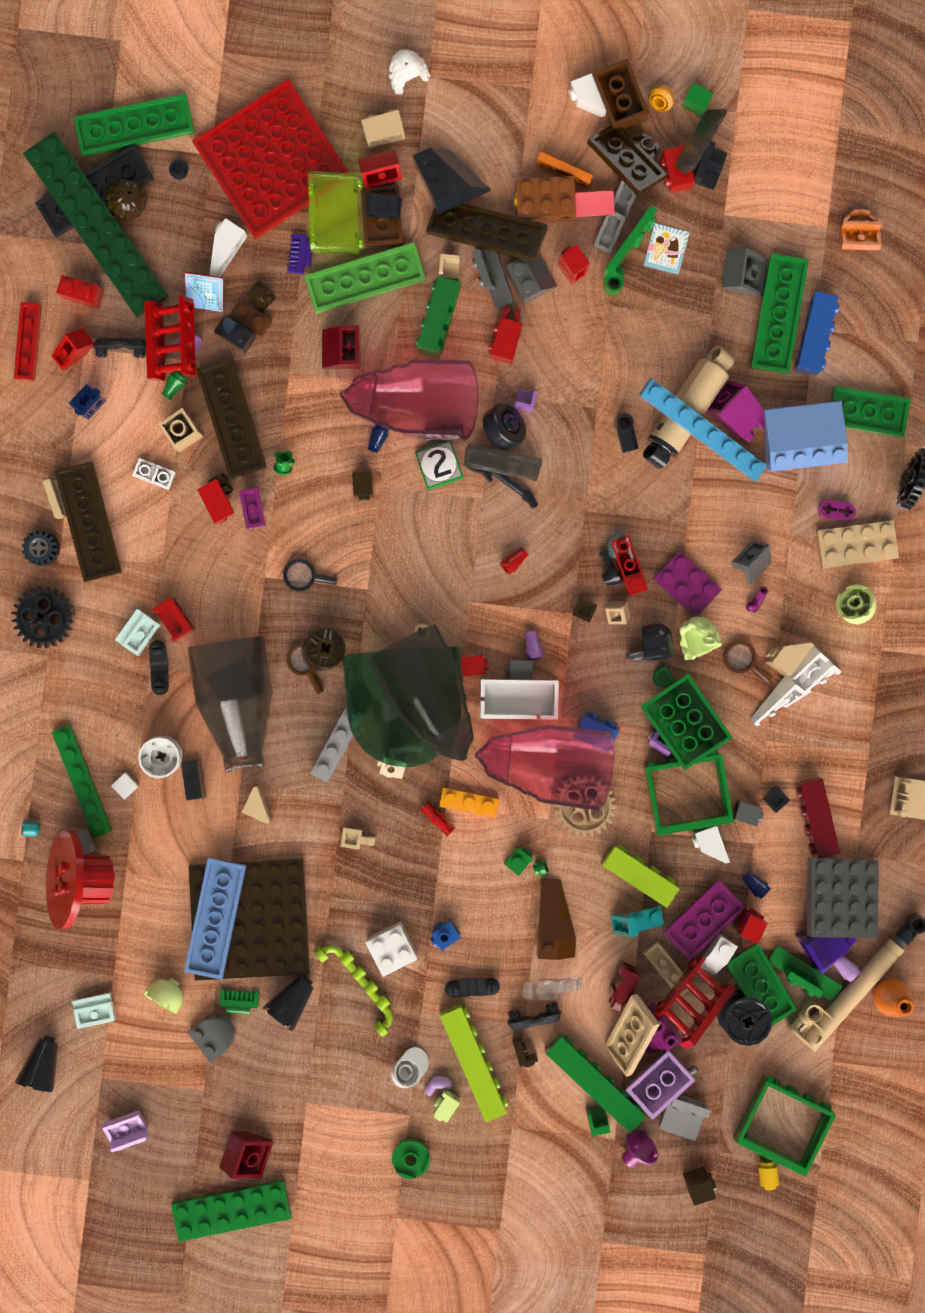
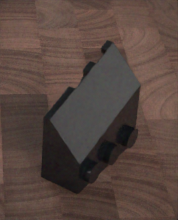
[413,148,491,214]

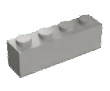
[310,705,365,783]

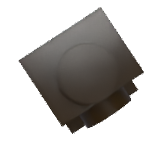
[246,280,276,312]

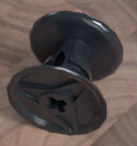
[717,990,772,1046]

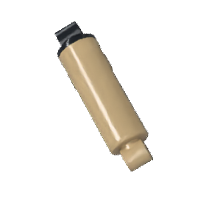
[643,346,734,469]

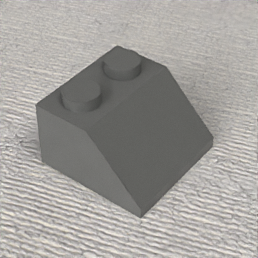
[722,248,768,297]
[506,253,557,305]

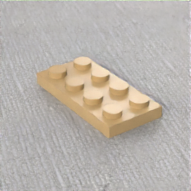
[816,520,899,569]
[605,994,660,1077]

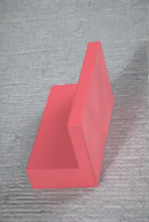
[575,190,614,217]

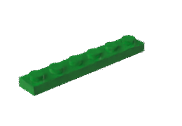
[51,725,113,839]

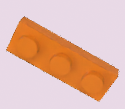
[536,151,593,188]

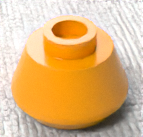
[648,85,674,111]

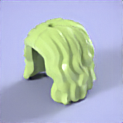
[680,617,722,660]

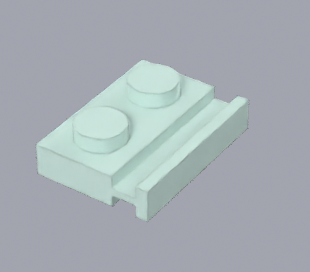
[115,609,161,656]
[72,992,116,1029]

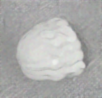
[389,49,430,94]

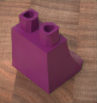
[706,381,764,442]
[645,1002,682,1054]

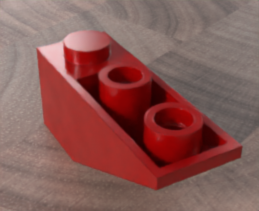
[611,535,648,597]

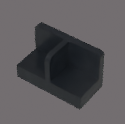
[694,141,727,190]

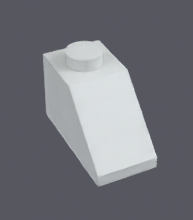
[568,73,606,117]
[691,826,730,864]
[701,933,738,975]

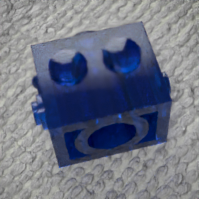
[68,383,106,420]

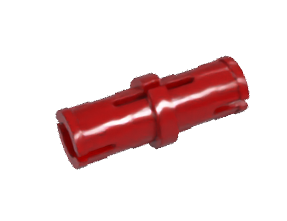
[420,801,455,836]

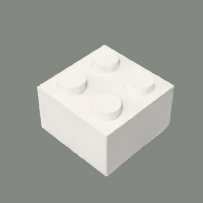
[365,921,418,977]

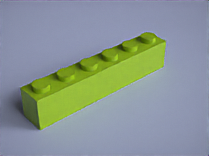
[440,1003,509,1122]

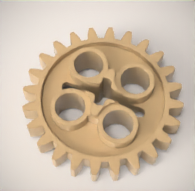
[554,775,616,838]

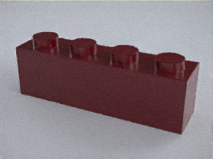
[795,777,840,858]

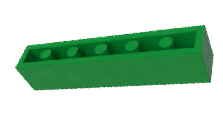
[545,1033,646,1133]

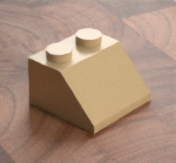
[765,643,814,676]

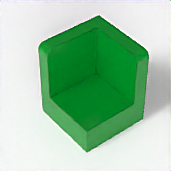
[682,83,714,117]
[585,1105,611,1137]

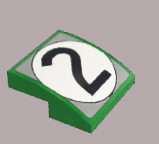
[415,440,464,491]

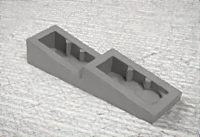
[593,181,637,254]

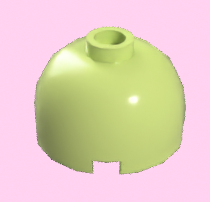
[836,584,877,624]
[144,978,184,1014]

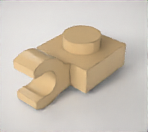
[340,827,376,850]

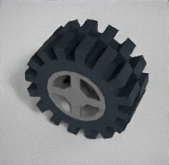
[21,530,60,566]

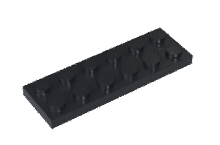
[35,144,155,238]

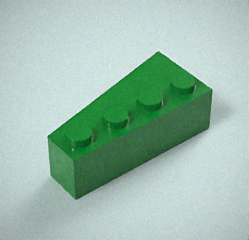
[415,276,461,360]

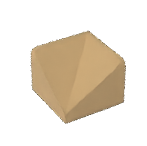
[605,601,631,624]

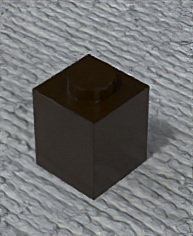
[352,472,374,501]

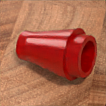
[500,547,529,575]

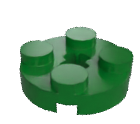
[392,1139,430,1179]

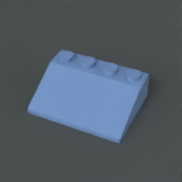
[764,400,848,471]

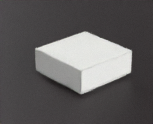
[111,772,139,800]

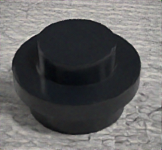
[169,160,189,180]

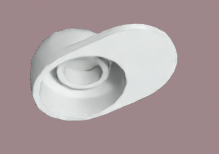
[391,1047,429,1088]

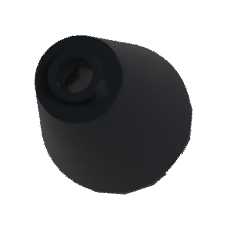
[263,975,314,1032]
[15,1035,58,1092]

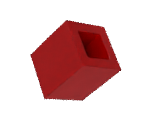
[460,655,489,677]

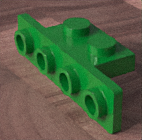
[768,946,842,1001]

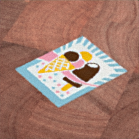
[644,223,690,275]

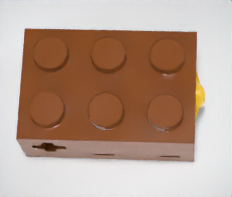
[514,176,576,223]

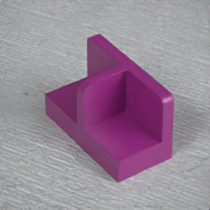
[239,487,266,531]

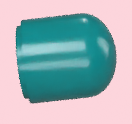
[22,821,40,836]

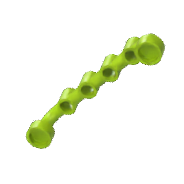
[313,945,393,1037]

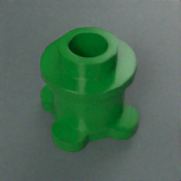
[273,451,295,476]

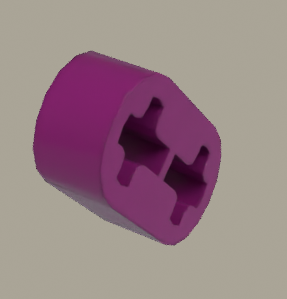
[818,500,856,521]

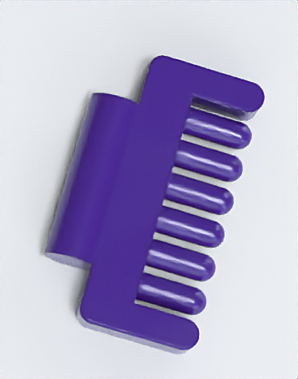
[287,234,313,274]

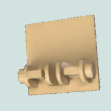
[889,776,925,820]

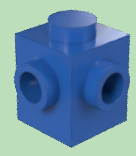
[430,919,461,951]

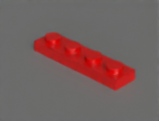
[14,302,42,381]

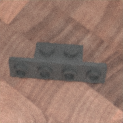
[472,247,514,309]

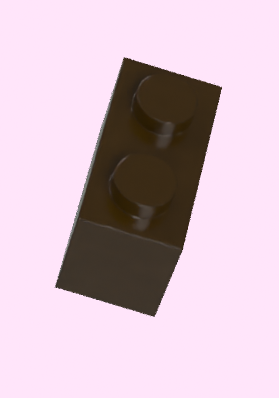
[683,1167,718,1206]

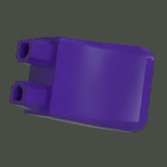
[795,929,857,974]

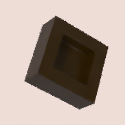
[572,598,597,623]

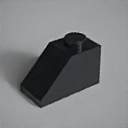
[214,316,256,354]

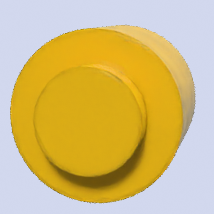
[758,1159,779,1190]

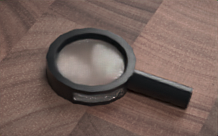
[283,559,337,592]

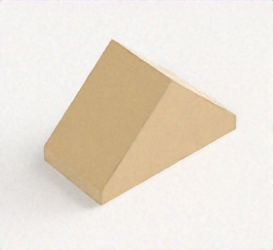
[242,785,272,824]

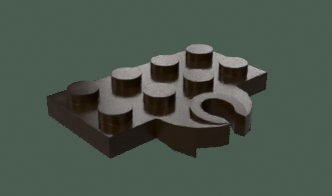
[587,125,667,196]

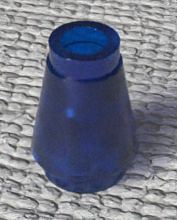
[367,423,389,453]
[742,871,771,899]

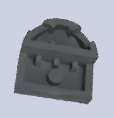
[187,1014,235,1062]

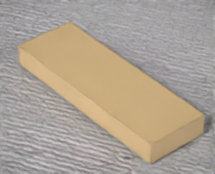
[643,941,689,996]

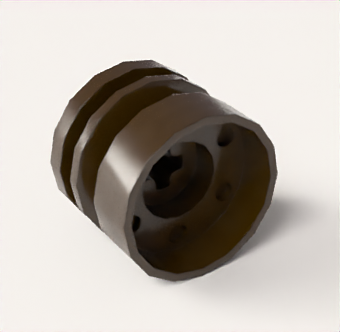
[301,628,345,671]

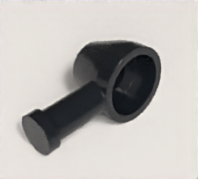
[599,550,622,586]

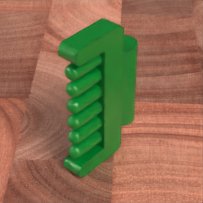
[220,989,259,1014]

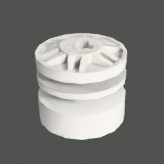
[138,735,183,778]

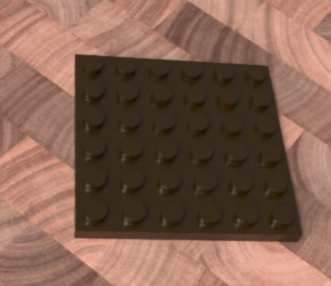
[188,859,310,981]

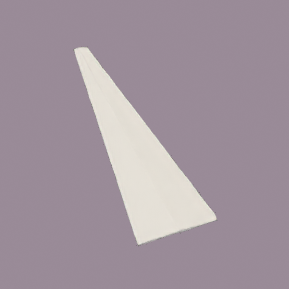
[750,646,841,726]

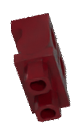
[608,960,641,1012]

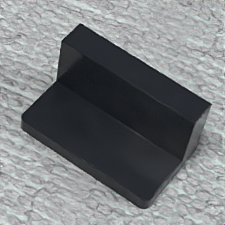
[181,760,207,801]

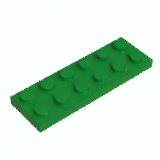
[73,93,195,157]
[750,253,809,375]
[171,1179,292,1242]

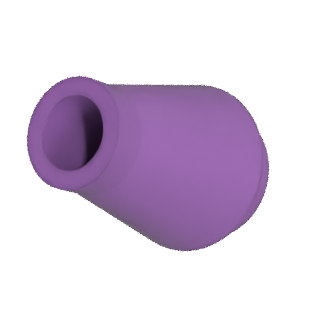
[525,631,544,660]

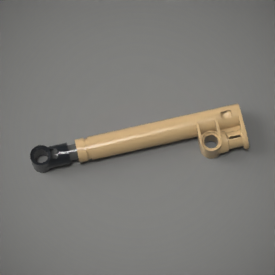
[786,913,925,1052]

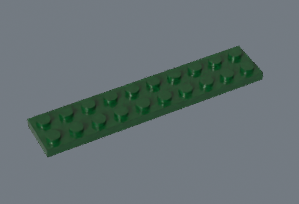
[23,131,168,317]

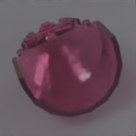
[340,359,479,441]
[475,724,614,811]

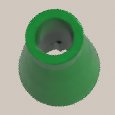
[161,371,187,400]

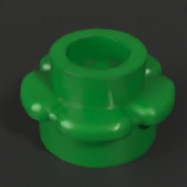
[533,859,549,878]

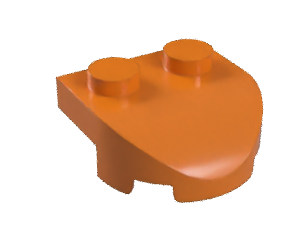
[840,209,882,250]

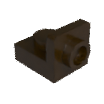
[513,1038,538,1067]

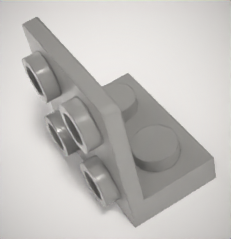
[659,1095,711,1141]

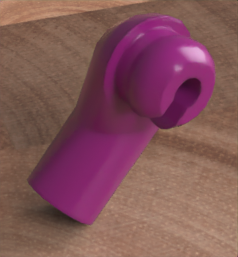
[746,586,768,613]

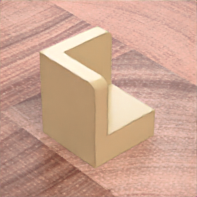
[439,254,460,281]

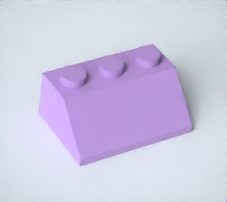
[626,1050,695,1120]

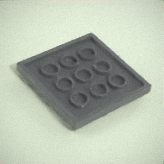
[807,858,879,938]

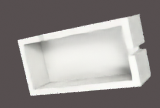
[480,679,559,720]

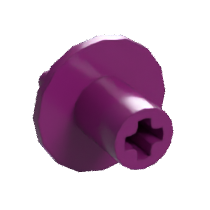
[622,1130,659,1168]

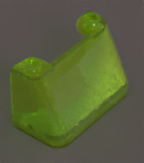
[308,171,363,255]

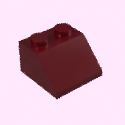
[219,1131,274,1179]

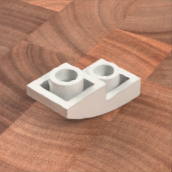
[132,458,176,490]

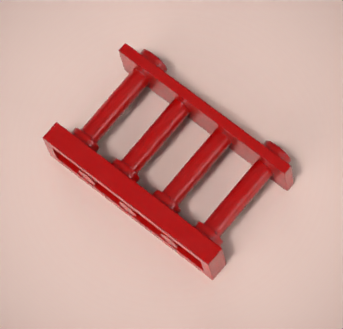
[144,295,197,382]
[653,956,736,1049]

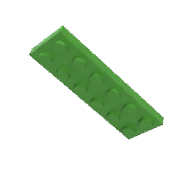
[304,242,426,314]

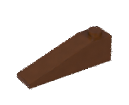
[537,878,576,960]

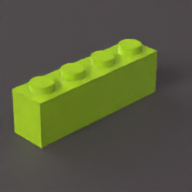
[601,844,680,908]

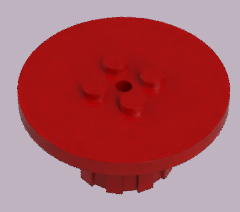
[46,830,115,929]

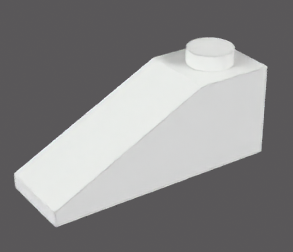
[210,218,247,277]

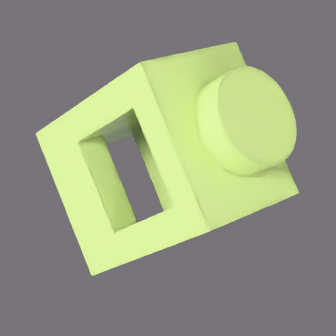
[432,1089,460,1123]

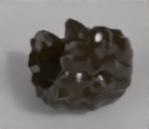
[105,179,148,220]

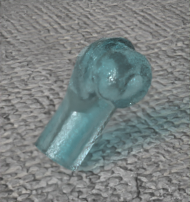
[607,530,626,558]

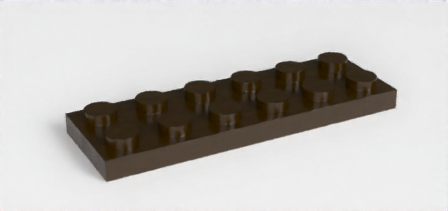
[426,203,548,262]
[196,358,267,479]
[55,461,122,582]

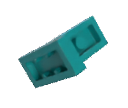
[610,905,664,938]

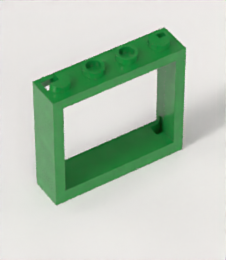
[644,750,734,836]
[733,1076,836,1177]

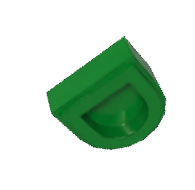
[652,665,675,687]

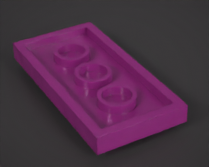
[663,879,746,961]

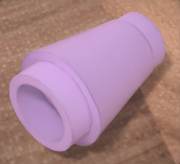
[834,956,861,982]

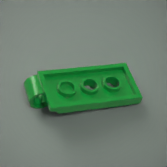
[602,205,657,296]

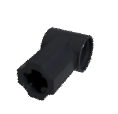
[614,413,639,453]

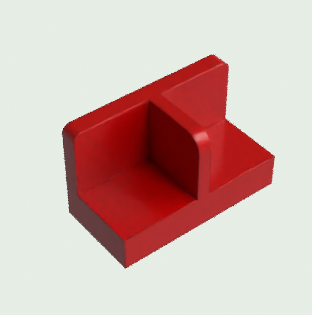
[197,479,234,524]

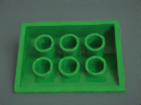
[640,674,733,771]

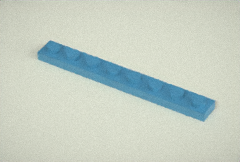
[639,378,767,482]

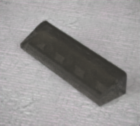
[675,109,727,175]
[463,444,542,481]

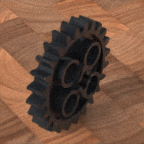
[896,447,925,511]
[11,586,76,648]

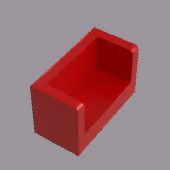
[152,597,195,642]

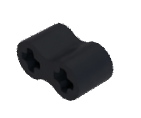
[364,193,402,220]

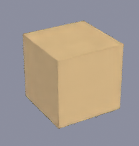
[158,408,204,452]

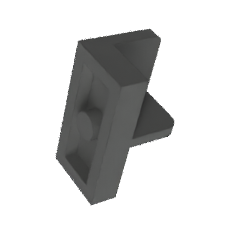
[732,540,771,584]

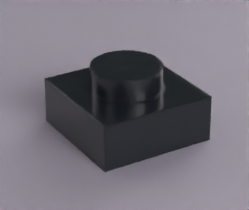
[762,786,790,813]

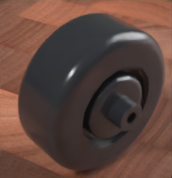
[482,403,526,451]

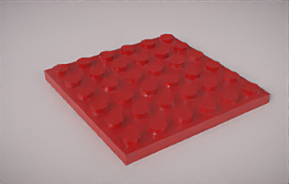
[192,79,351,239]

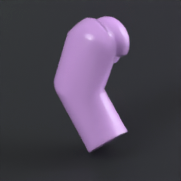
[423,1076,452,1096]

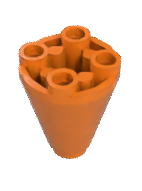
[873,978,914,1017]

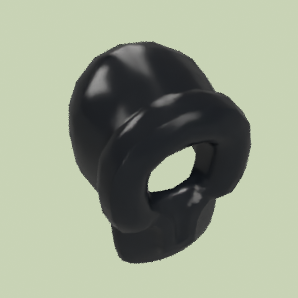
[626,623,674,661]

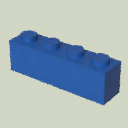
[794,291,840,375]

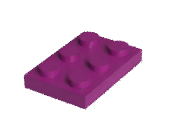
[653,551,722,617]

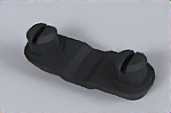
[93,338,146,358]
[149,640,169,695]
[445,978,500,998]
[507,1002,562,1030]

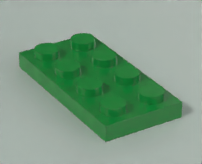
[831,386,911,438]
[726,943,797,1026]

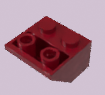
[322,325,361,369]

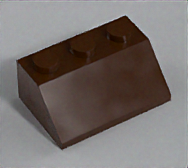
[592,59,649,128]

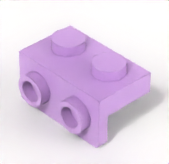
[102,1110,148,1152]

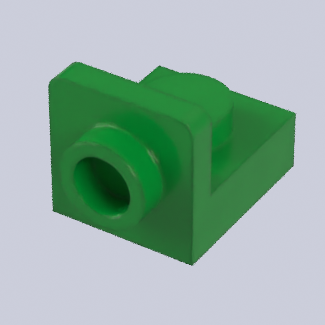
[504,846,534,876]

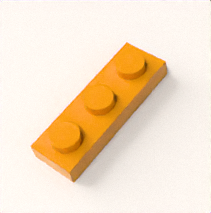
[439,787,499,818]

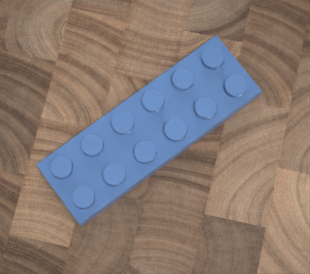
[184,857,247,980]

